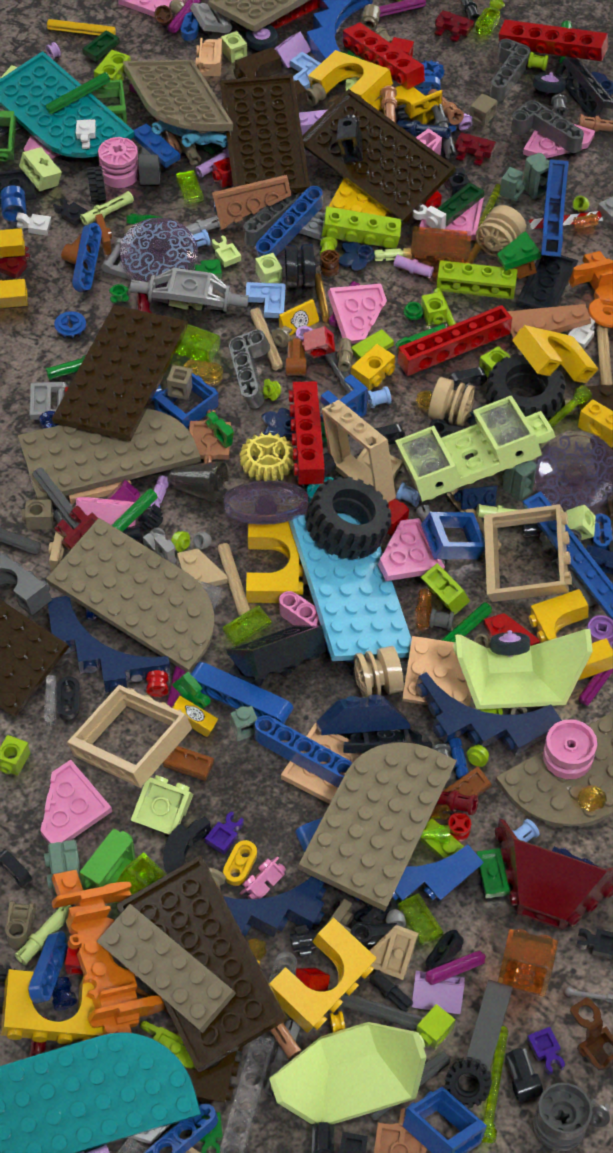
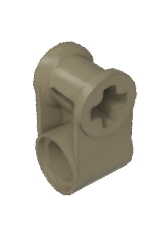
[5,901,36,950]

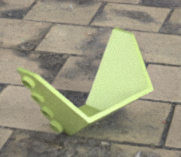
[453,629,593,709]
[269,1022,426,1125]

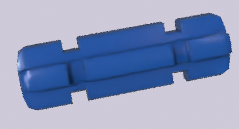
[449,738,469,780]

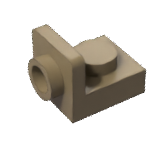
[328,899,354,933]

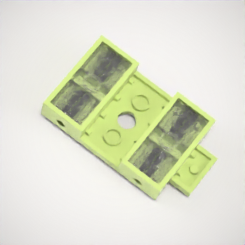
[396,395,555,502]

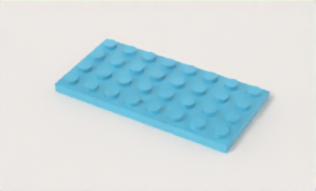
[288,513,412,661]

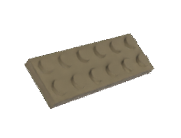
[97,904,236,1033]

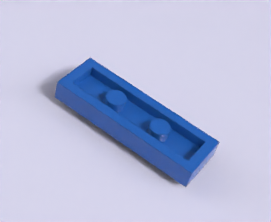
[133,123,180,168]

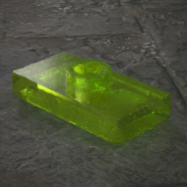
[176,170,204,204]
[223,605,271,646]
[398,893,443,946]

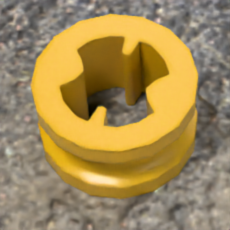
[329,1011,345,1033]

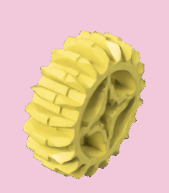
[240,432,296,484]

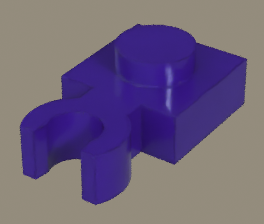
[205,811,244,855]
[527,1027,565,1075]

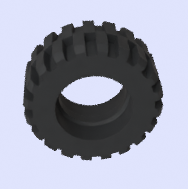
[486,353,565,424]
[305,477,392,560]

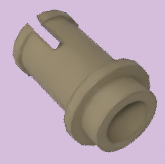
[375,27,393,43]

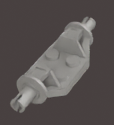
[130,268,249,313]

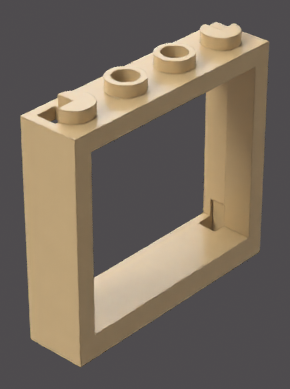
[322,400,396,502]
[484,504,572,602]
[67,685,192,788]

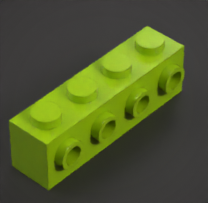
[321,206,401,249]
[437,260,517,299]

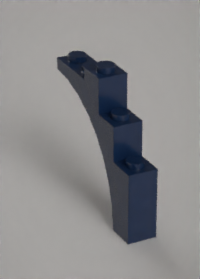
[48,596,171,693]
[416,672,562,756]
[223,876,327,938]

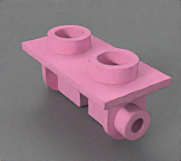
[240,856,286,899]

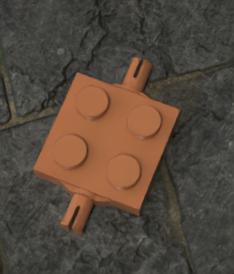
[189,409,231,470]
[374,1108,427,1153]

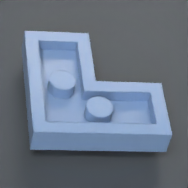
[290,52,321,89]
[246,282,286,318]

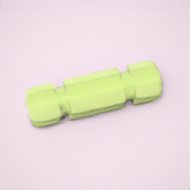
[374,248,412,261]

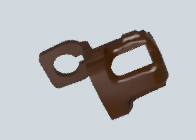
[570,997,613,1071]

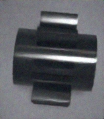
[137,504,163,530]
[290,925,317,957]

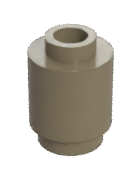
[361,4,381,30]

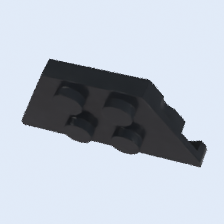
[343,726,433,753]

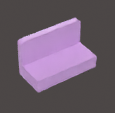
[274,32,311,68]
[412,971,465,1014]

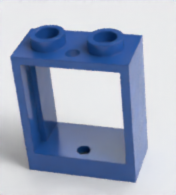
[154,373,219,429]
[421,512,485,559]
[403,1087,487,1153]

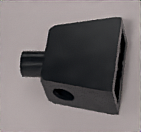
[337,115,363,163]

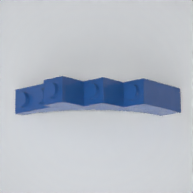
[307,0,373,63]
[541,159,569,257]
[353,845,484,903]

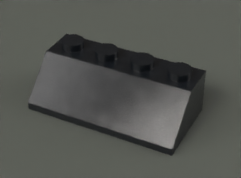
[226,625,327,679]

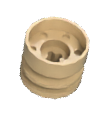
[476,205,526,257]
[428,377,475,426]
[354,646,404,697]

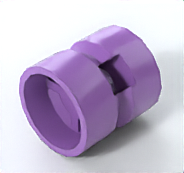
[587,615,613,648]

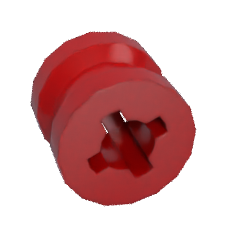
[146,670,169,697]
[447,813,472,842]

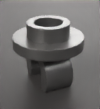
[589,1099,611,1127]

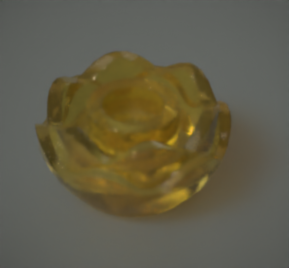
[577,785,607,812]

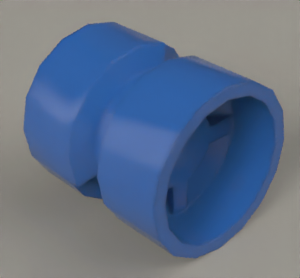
[0,185,27,222]

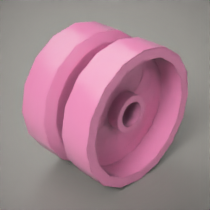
[543,720,597,779]

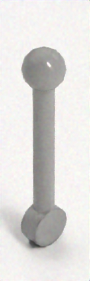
[564,987,613,1003]

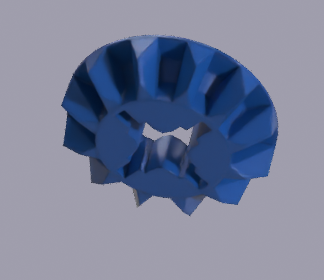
[421,59,445,79]
[54,311,86,338]

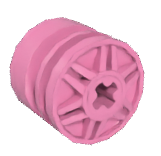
[98,137,139,188]

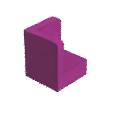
[107,479,140,502]

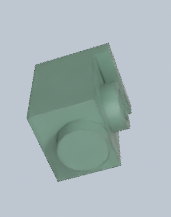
[500,167,525,201]
[229,706,257,741]

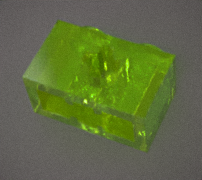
[176,324,220,365]

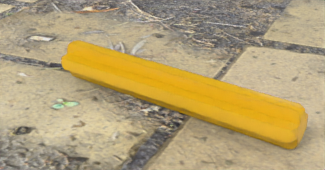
[47,19,116,36]

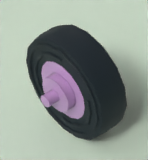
[246,25,278,51]
[533,72,566,95]
[490,630,530,657]

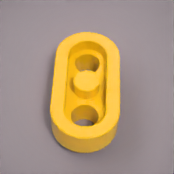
[223,840,257,886]

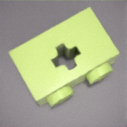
[19,147,62,191]

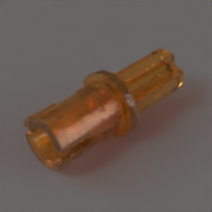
[415,588,432,631]

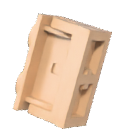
[196,38,222,76]

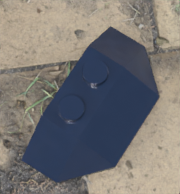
[316,694,410,735]

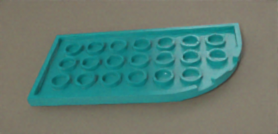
[0,51,135,158]
[0,1033,201,1153]

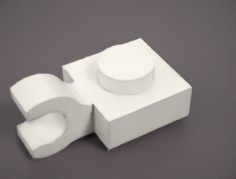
[76,119,96,149]
[413,204,446,232]
[16,213,51,236]
[568,317,595,350]

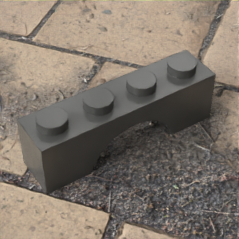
[0,552,52,615]

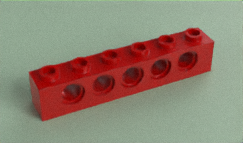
[498,19,608,62]
[343,22,425,89]
[398,305,512,376]
[289,381,325,484]

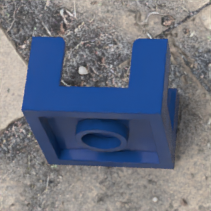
[320,374,368,422]

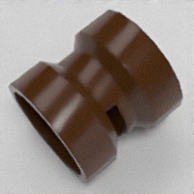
[154,5,173,26]
[320,249,340,277]

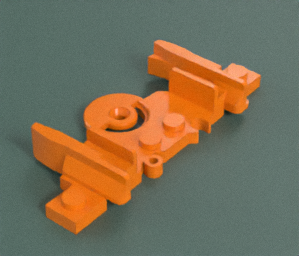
[569,251,613,328]
[51,870,166,1035]

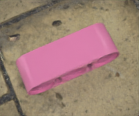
[75,497,136,527]
[279,591,326,642]

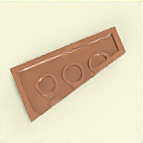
[212,175,291,230]
[507,304,591,346]

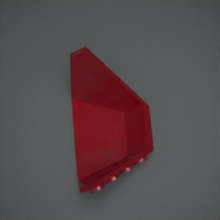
[495,818,613,930]

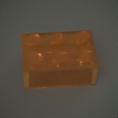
[411,226,471,262]
[498,929,558,997]

